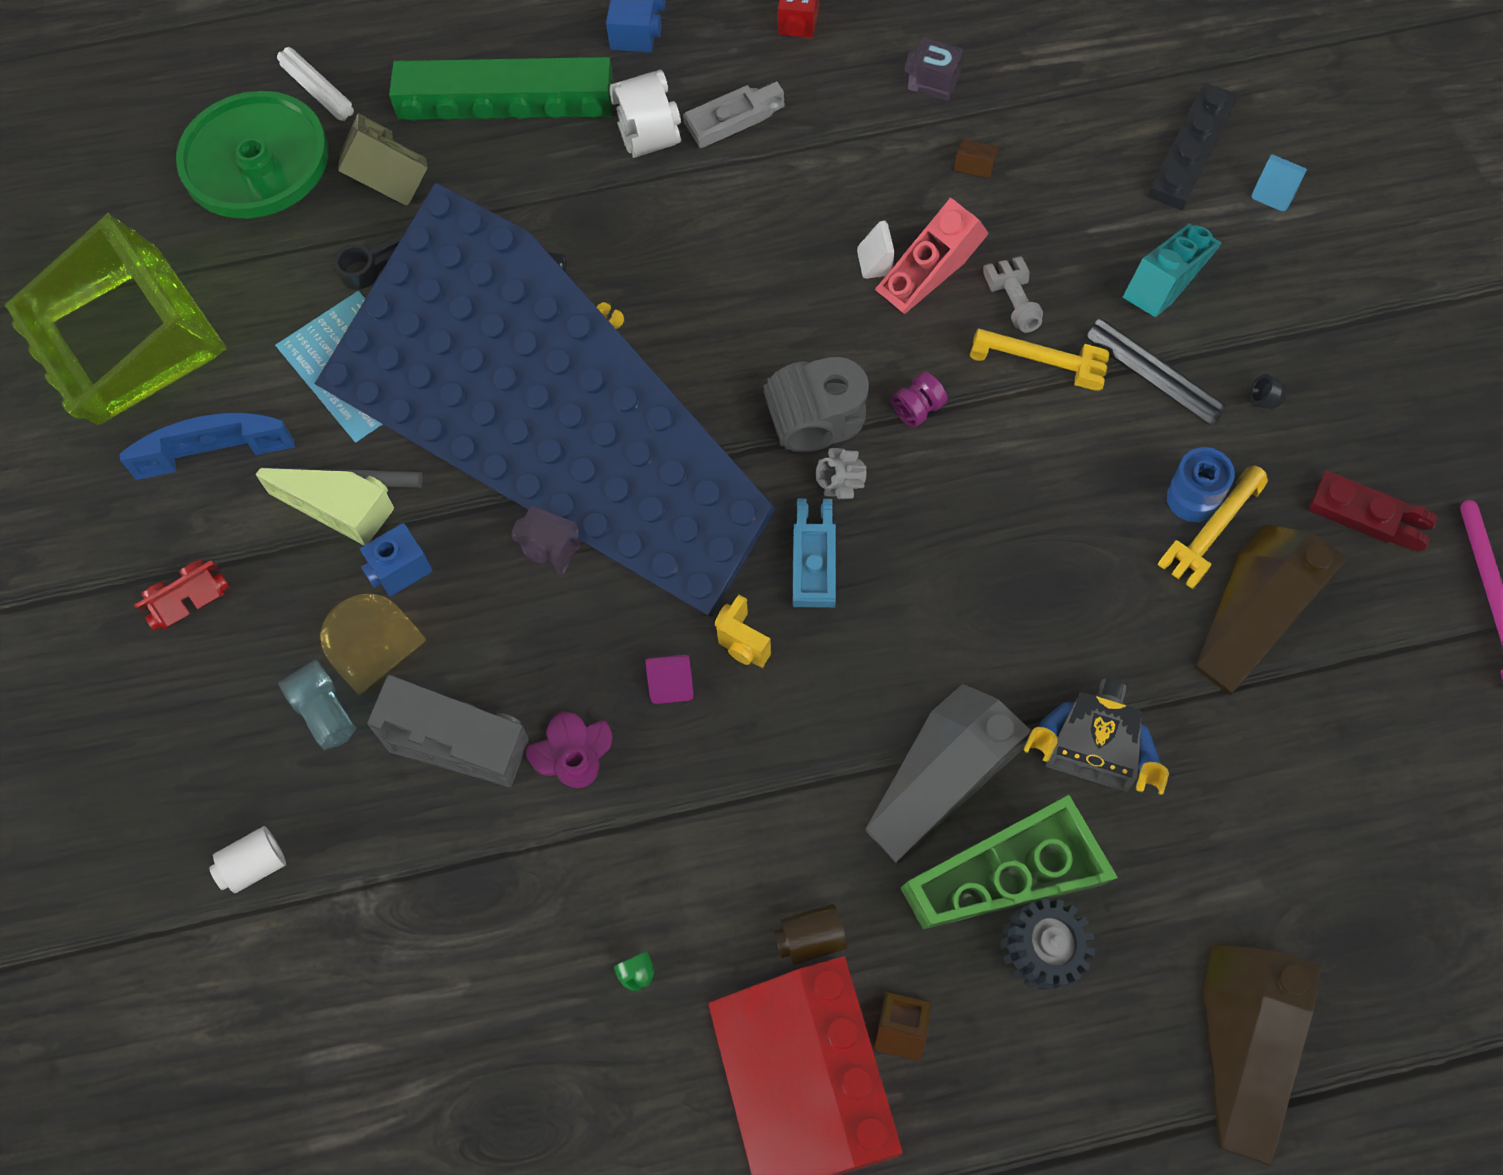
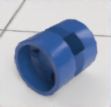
[1167,447,1235,522]

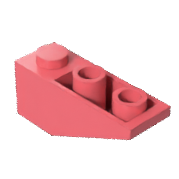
[875,198,989,314]

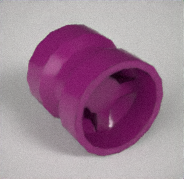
[890,372,947,428]

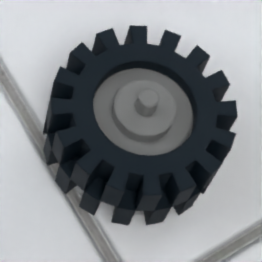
[1001,898,1095,990]

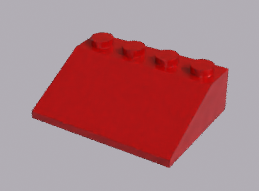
[708,956,903,1175]

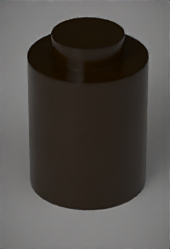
[774,903,847,965]

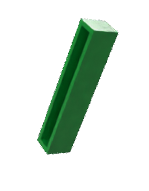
[389,57,614,120]

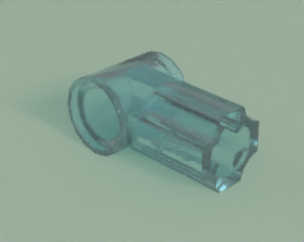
[278,659,357,750]

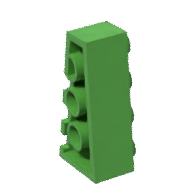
[900,795,1118,930]

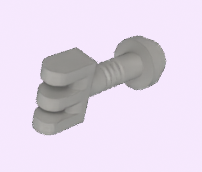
[983,256,1043,333]

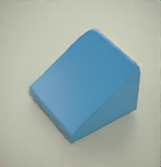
[1251,154,1307,212]

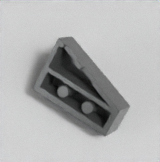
[367,675,529,788]

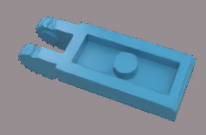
[793,499,836,608]

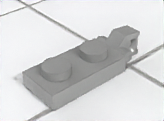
[683,82,785,149]

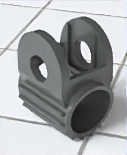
[763,357,869,452]

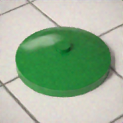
[176,91,328,219]

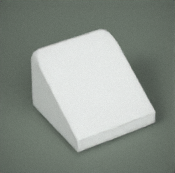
[857,221,894,279]

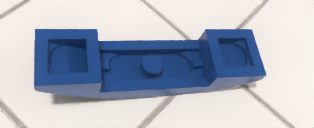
[120,413,295,480]

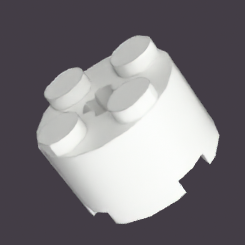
[610,70,681,158]

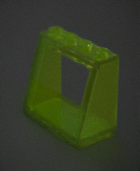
[5,213,227,425]

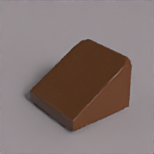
[954,139,999,179]
[874,991,932,1061]

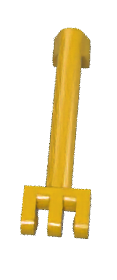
[970,328,1110,391]
[1158,465,1268,589]

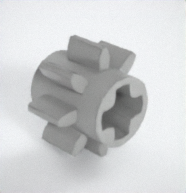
[816,448,867,499]

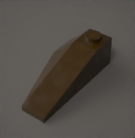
[1195,525,1348,696]
[1202,944,1322,1165]

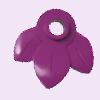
[526,711,613,788]

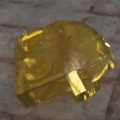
[320,594,426,696]

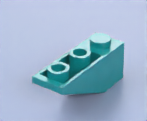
[1123,223,1222,318]

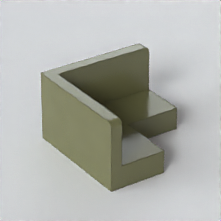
[338,113,428,205]

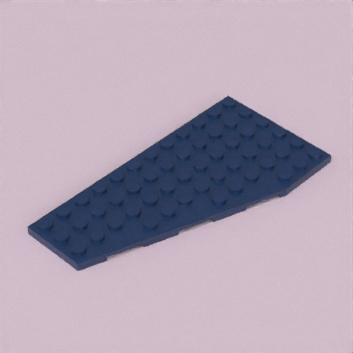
[314,183,775,617]

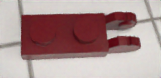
[1308,470,1438,552]

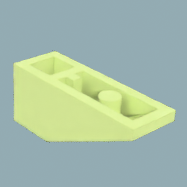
[256,468,394,545]

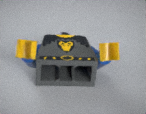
[1024,679,1169,795]

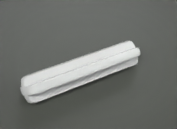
[277,47,354,121]

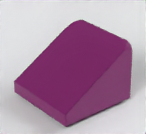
[645,655,694,704]

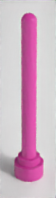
[1460,500,1503,679]

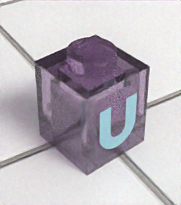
[905,37,964,101]

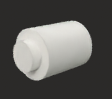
[209,826,286,893]

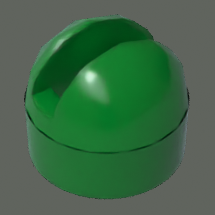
[613,951,654,991]

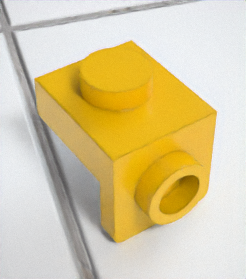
[715,595,771,668]

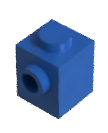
[359,523,433,597]

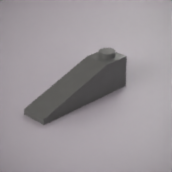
[866,684,1031,864]

